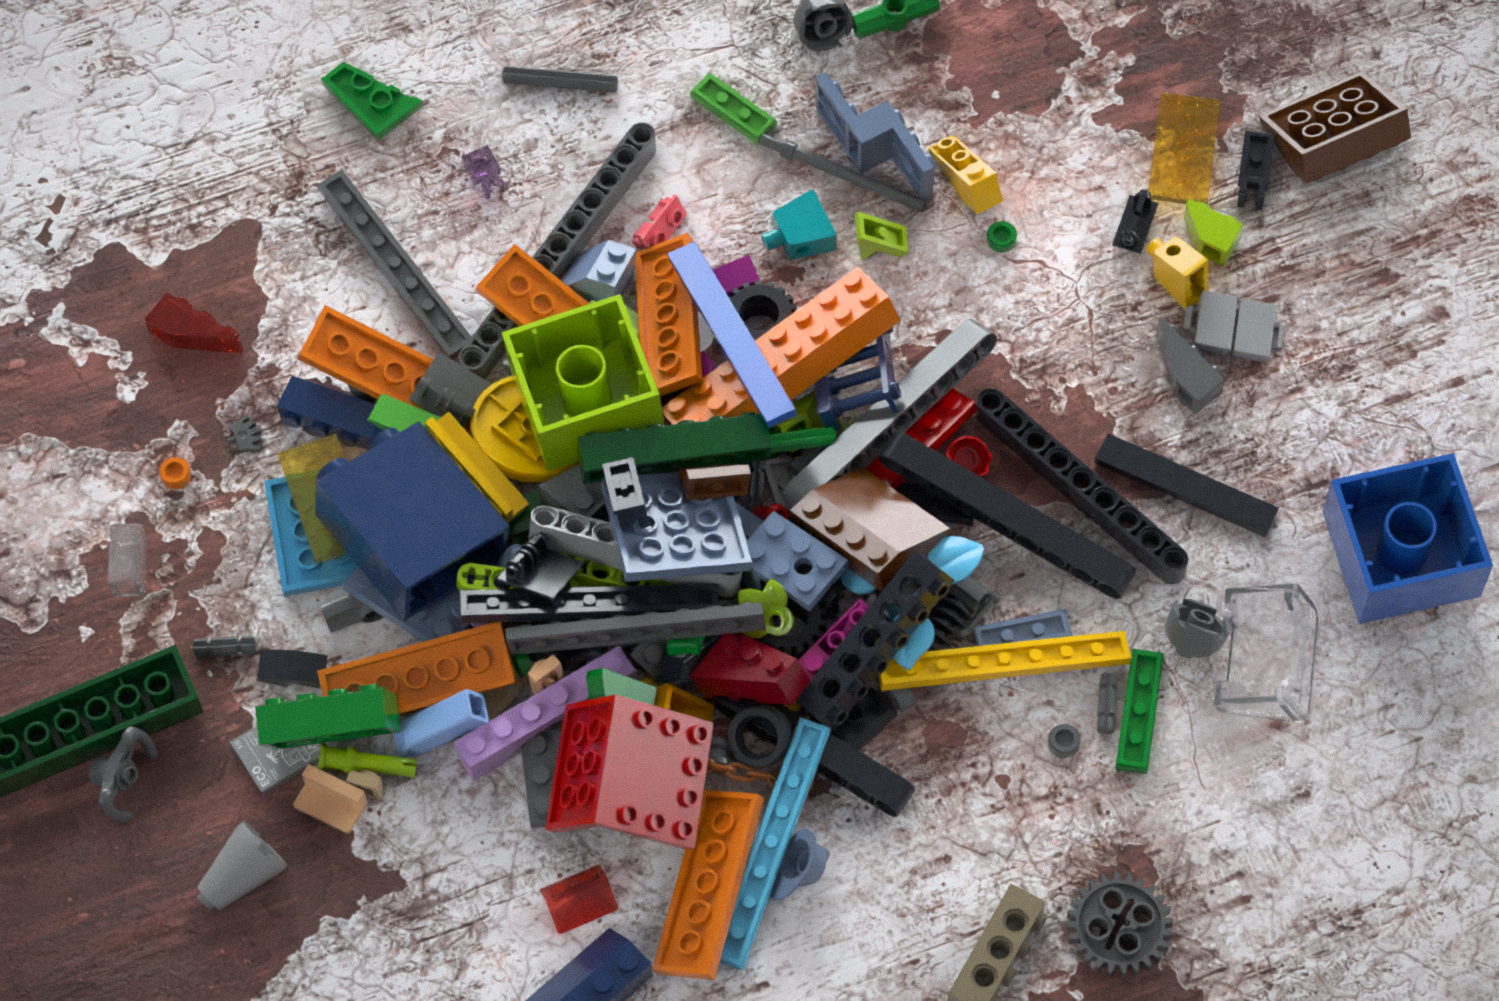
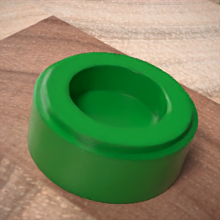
[987,221,1017,253]

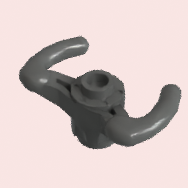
[89,727,158,823]

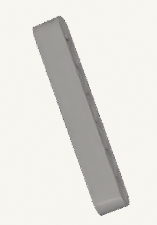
[528,505,742,597]

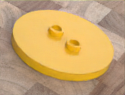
[470,376,579,482]

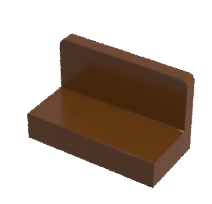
[678,463,751,501]

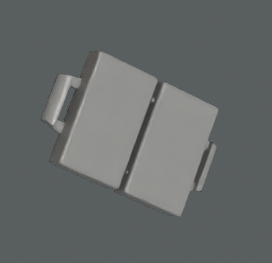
[1183,290,1285,363]

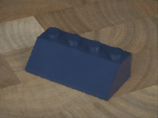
[525,928,653,1001]

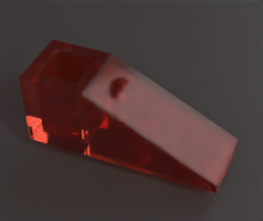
[145,292,244,354]

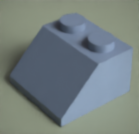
[562,240,636,303]

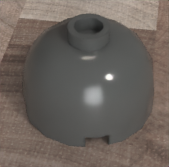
[793,0,854,51]
[1165,599,1232,658]

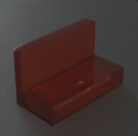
[539,864,618,934]

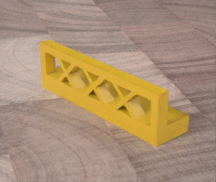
[425,412,529,523]

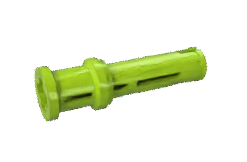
[318,742,417,779]

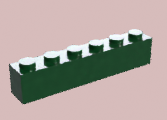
[577,412,772,484]

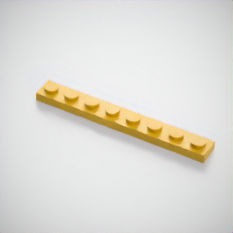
[878,631,1132,691]

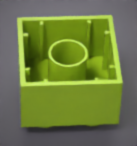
[501,294,665,471]

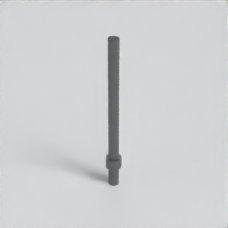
[759,133,926,212]

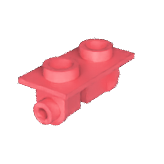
[632,194,687,249]

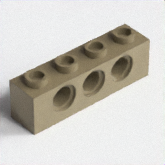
[948,883,1048,1001]

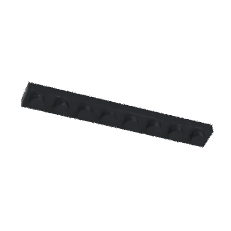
[460,584,719,623]

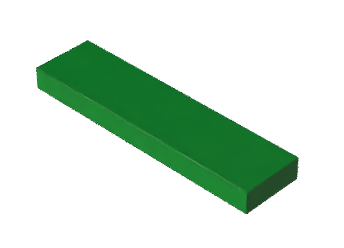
[1115,648,1164,774]

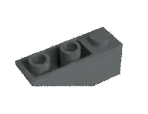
[1156,317,1225,414]

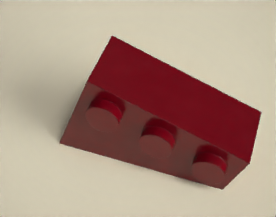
[690,633,811,705]

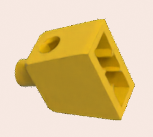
[1146,237,1209,310]

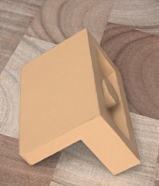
[293,764,368,834]

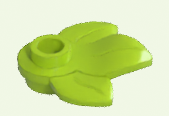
[738,579,794,638]

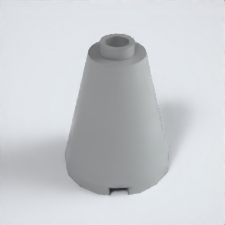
[197,821,287,910]

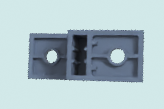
[815,72,936,201]
[735,502,849,612]

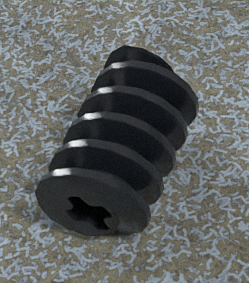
[926,593,971,652]

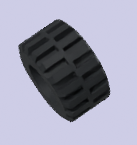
[728,281,797,341]
[751,589,827,660]

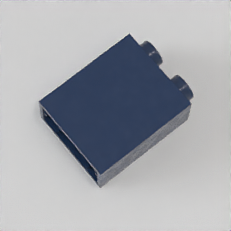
[315,421,509,621]

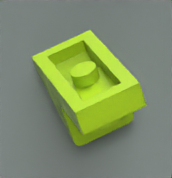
[855,212,909,260]

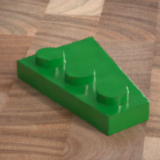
[321,62,423,140]

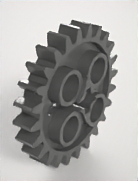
[1066,872,1174,979]

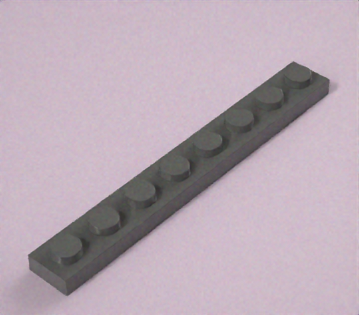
[317,170,472,360]
[506,602,766,655]

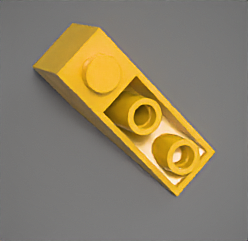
[928,135,1003,215]

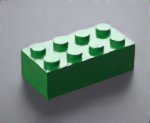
[255,684,401,750]

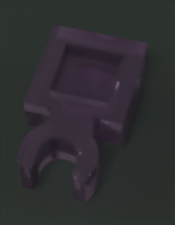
[461,145,505,199]

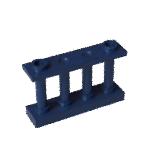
[815,327,902,431]

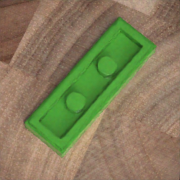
[690,72,777,145]

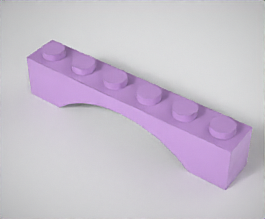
[454,646,637,781]

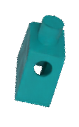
[761,189,837,260]

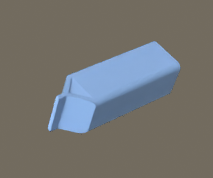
[394,689,489,757]

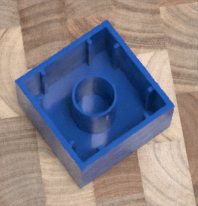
[1322,453,1493,624]

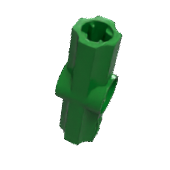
[852,0,940,39]

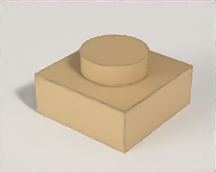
[346,769,384,800]

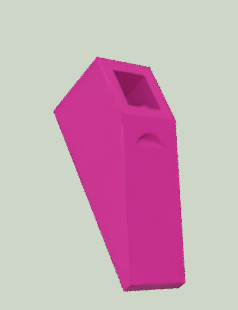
[798,599,869,680]

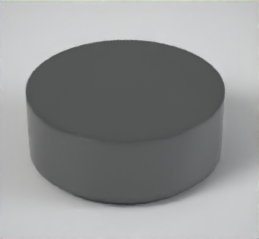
[1048,724,1081,758]

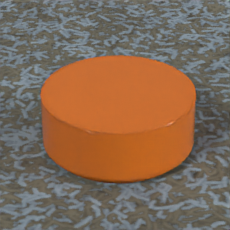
[159,457,192,490]

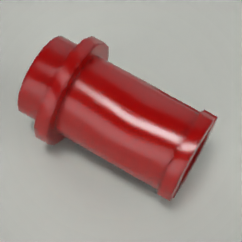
[752,503,788,521]

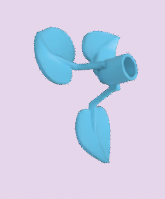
[841,536,984,670]

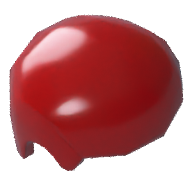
[945,436,992,478]

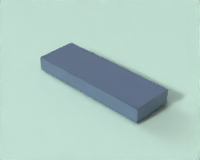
[973,609,1072,646]

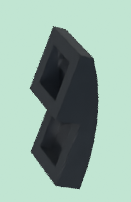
[256,649,328,688]

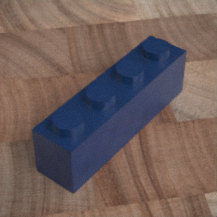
[277,376,383,450]

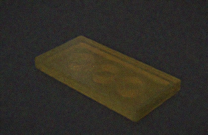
[1148,92,1220,204]
[277,434,346,564]

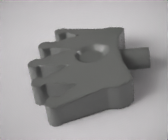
[227,415,263,453]

